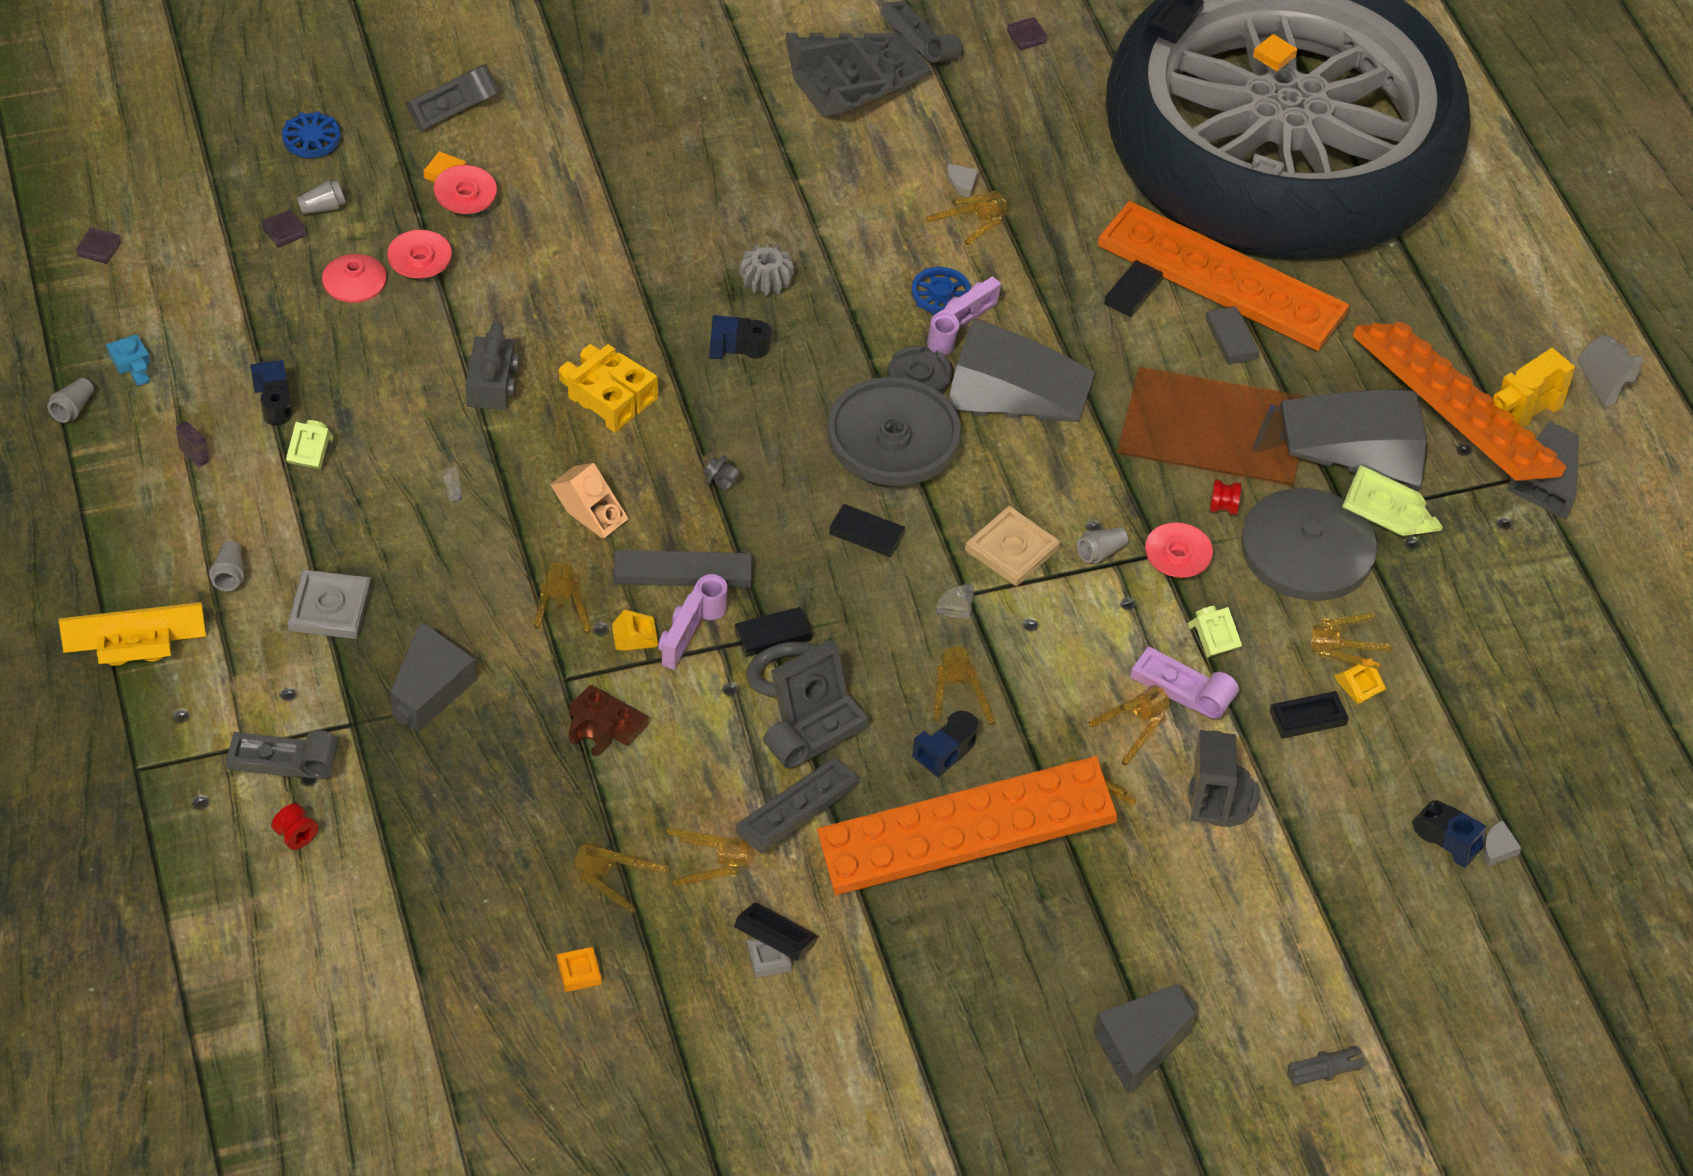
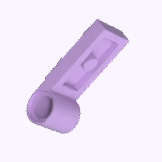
[927,276,1001,355]
[658,574,727,670]
[1130,646,1239,719]

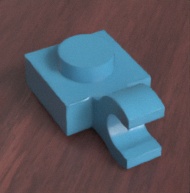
[106,334,151,386]

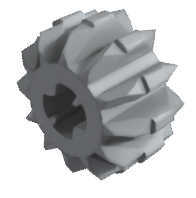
[740,243,794,297]

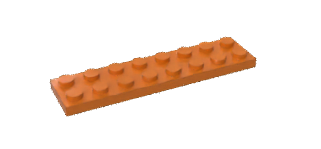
[1097,201,1350,351]
[1352,322,1567,481]
[817,756,1117,896]

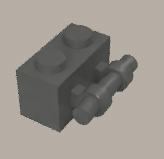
[466,323,520,410]

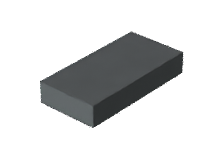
[1205,306,1259,365]

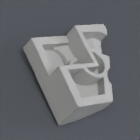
[1577,335,1644,406]

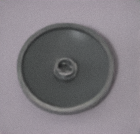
[827,377,960,486]
[1241,488,1377,601]

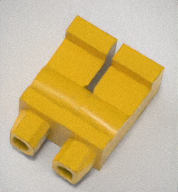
[559,344,658,433]
[1493,347,1575,428]

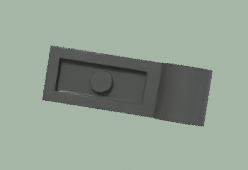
[880,1,962,62]
[405,64,500,131]
[763,695,869,769]
[226,730,339,779]

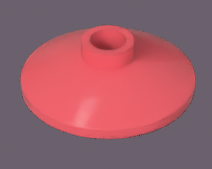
[434,165,497,214]
[387,230,452,278]
[322,254,387,303]
[1145,522,1213,578]

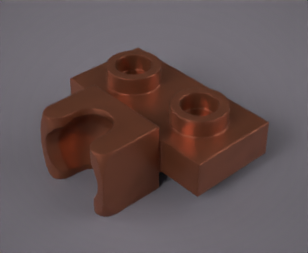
[569,684,649,756]

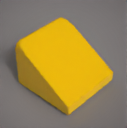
[612,609,659,651]
[1334,658,1386,704]

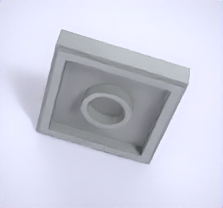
[287,569,371,639]

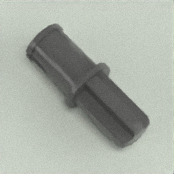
[1287,1046,1363,1085]

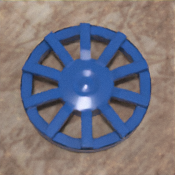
[282,111,341,158]
[911,267,971,315]

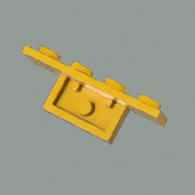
[59,602,206,666]

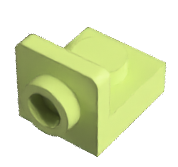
[286,420,334,470]
[1187,606,1242,658]

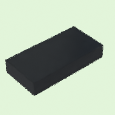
[1148,0,1204,44]
[1104,260,1163,317]
[829,504,905,558]
[735,607,812,657]
[1269,691,1349,739]
[734,902,817,961]

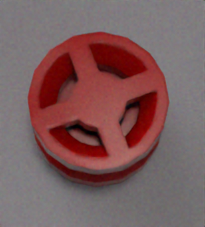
[1210,479,1241,516]
[271,803,318,850]

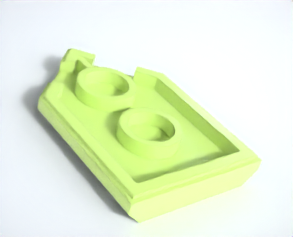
[1341,465,1443,536]

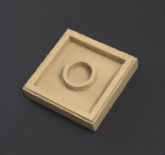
[965,506,1061,587]

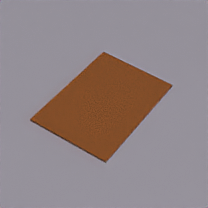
[1117,367,1308,485]

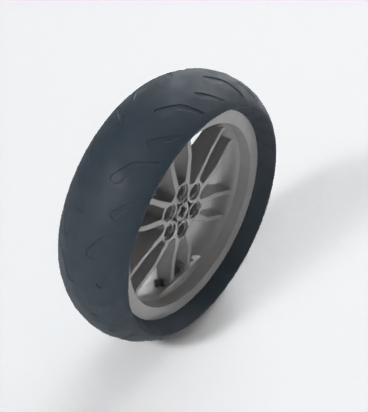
[1106,0,1470,260]

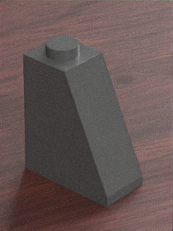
[1507,421,1579,520]
[390,623,476,732]
[1191,730,1237,825]
[1094,984,1196,1094]

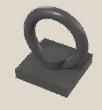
[746,640,847,726]

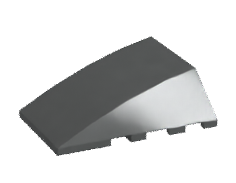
[785,33,932,117]
[948,319,1095,422]
[1280,388,1427,491]

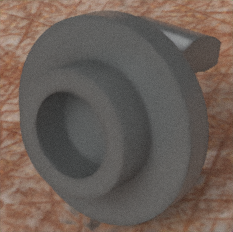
[703,455,740,491]

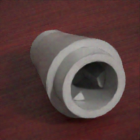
[297,180,346,215]
[47,378,94,423]
[1076,527,1128,564]
[209,541,244,591]

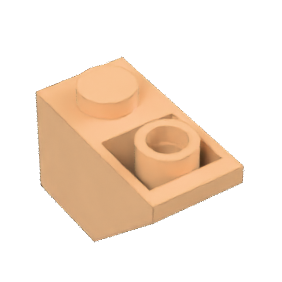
[550,463,629,538]

